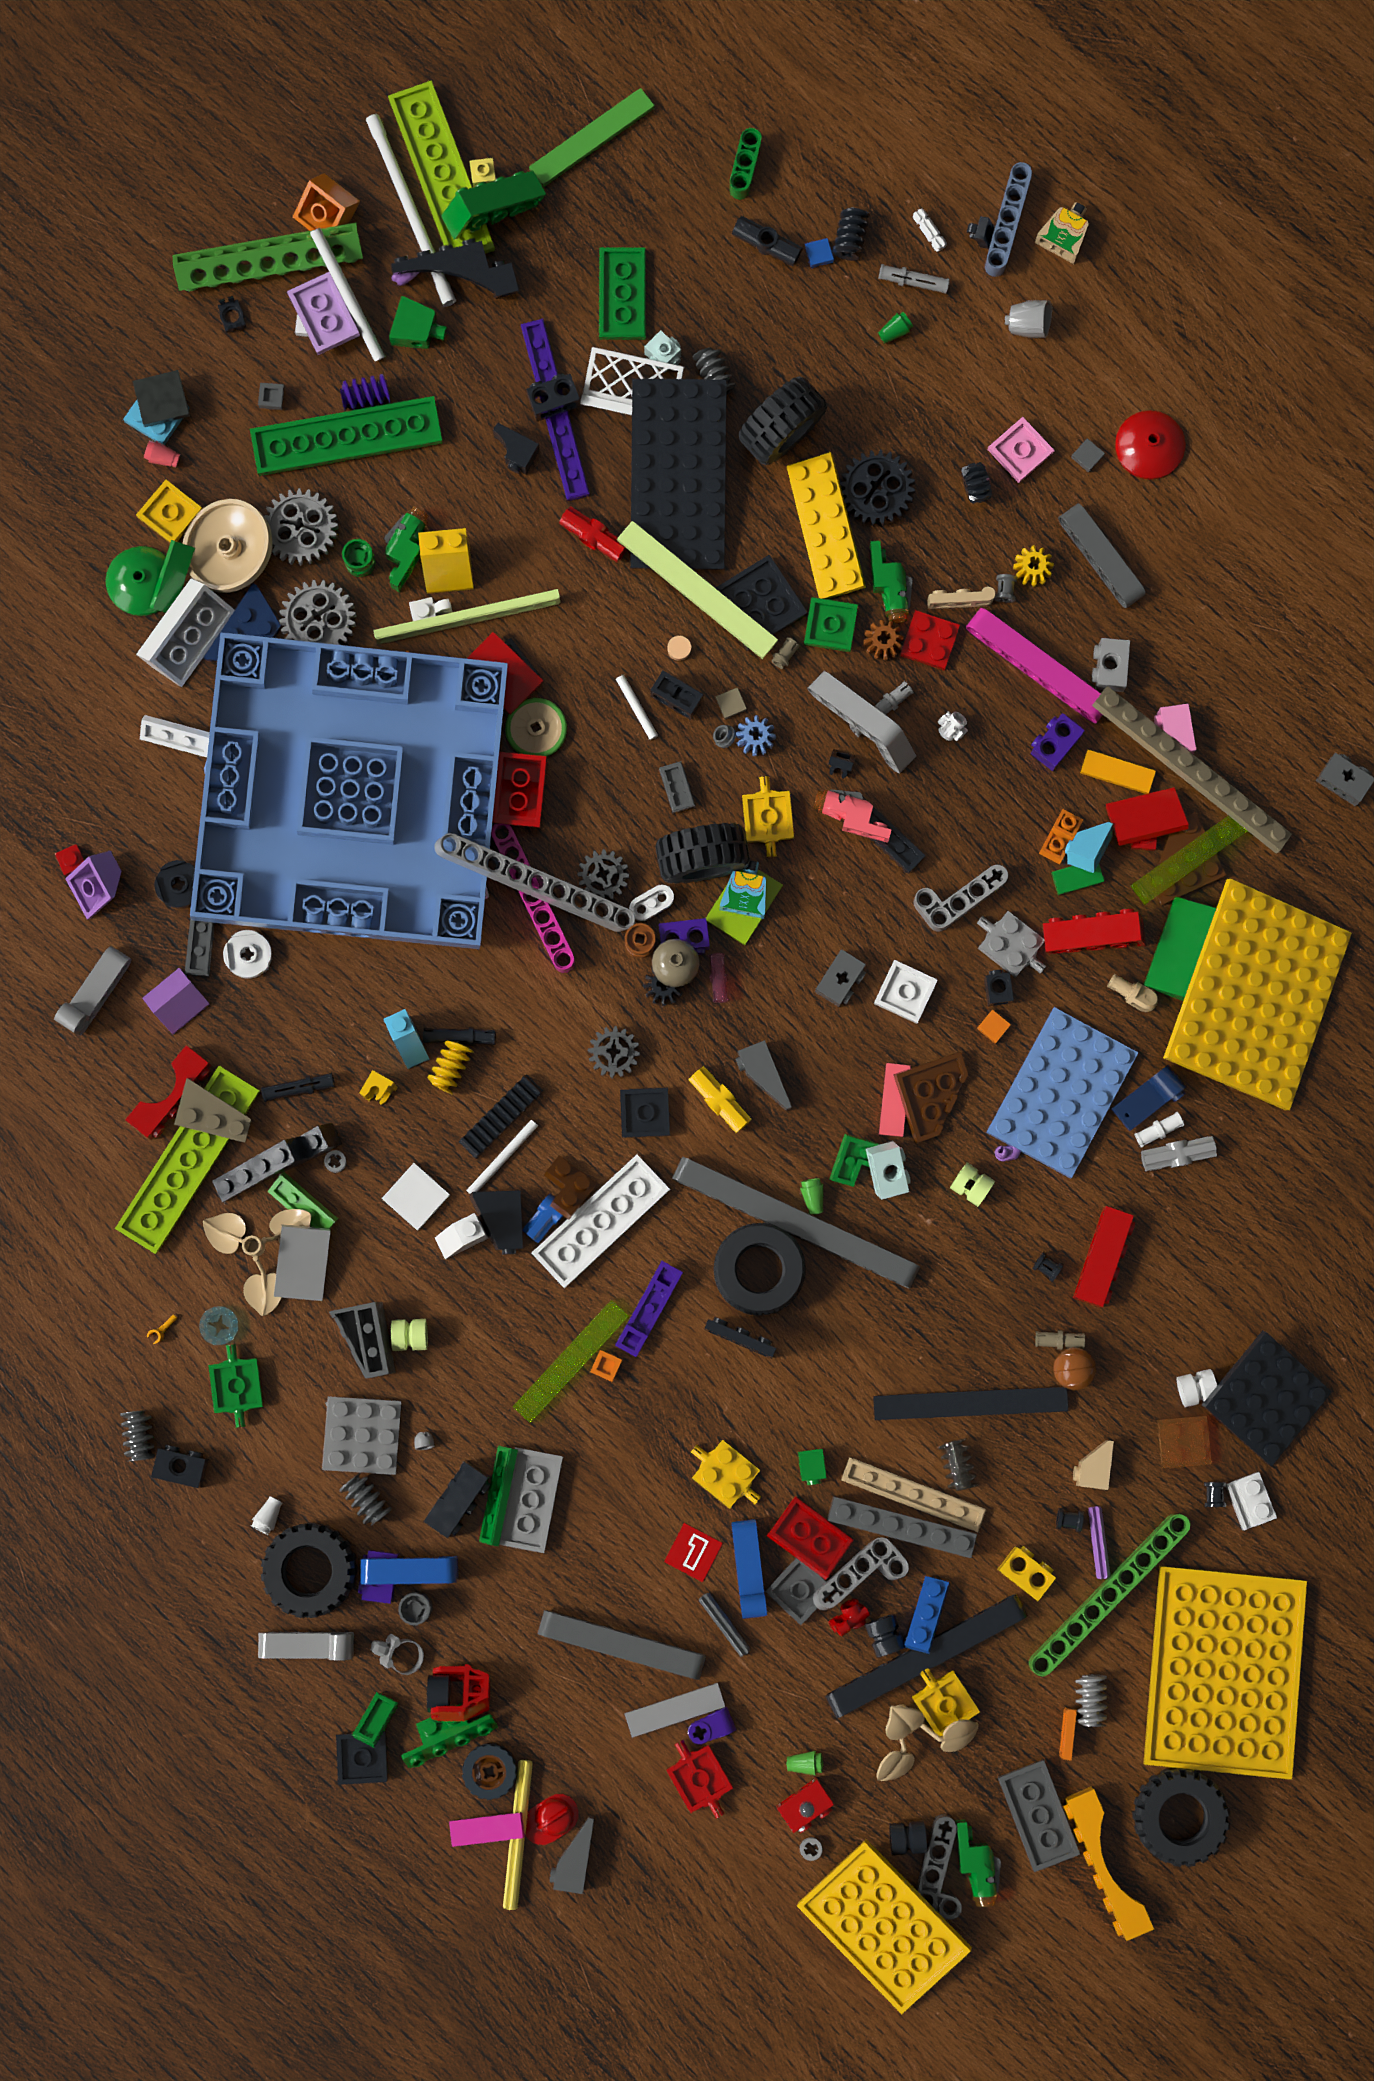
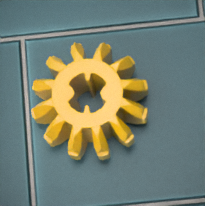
[1013,546,1054,587]

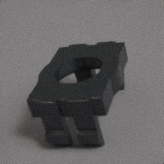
[218,296,246,333]

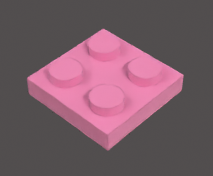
[988,417,1054,483]

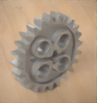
[264,489,339,566]
[279,580,356,645]

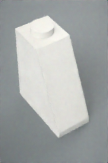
[435,1213,488,1259]

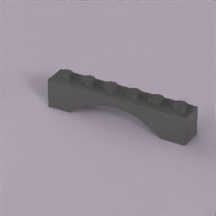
[827,1496,977,1558]

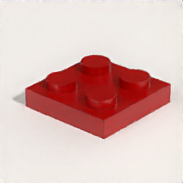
[900,610,960,670]

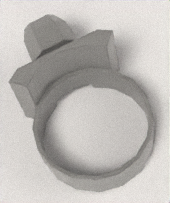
[370,1634,424,1675]

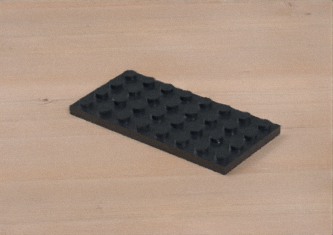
[630,379,726,570]

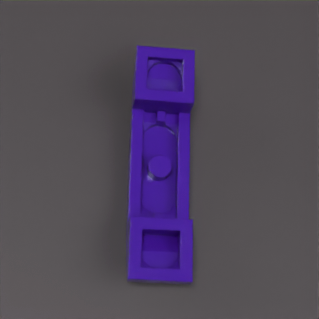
[615,1261,683,1357]

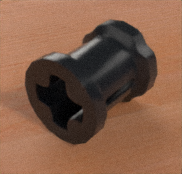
[1032,1251,1064,1282]
[1204,1482,1226,1507]
[1056,1508,1084,1533]

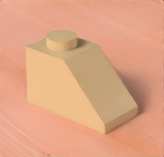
[1073,1440,1114,1490]

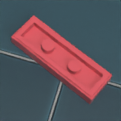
[879,1063,910,1137]

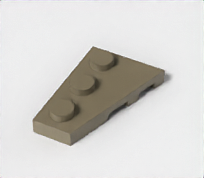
[174,1078,251,1142]

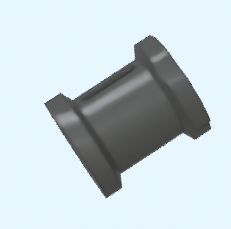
[994,574,1017,603]

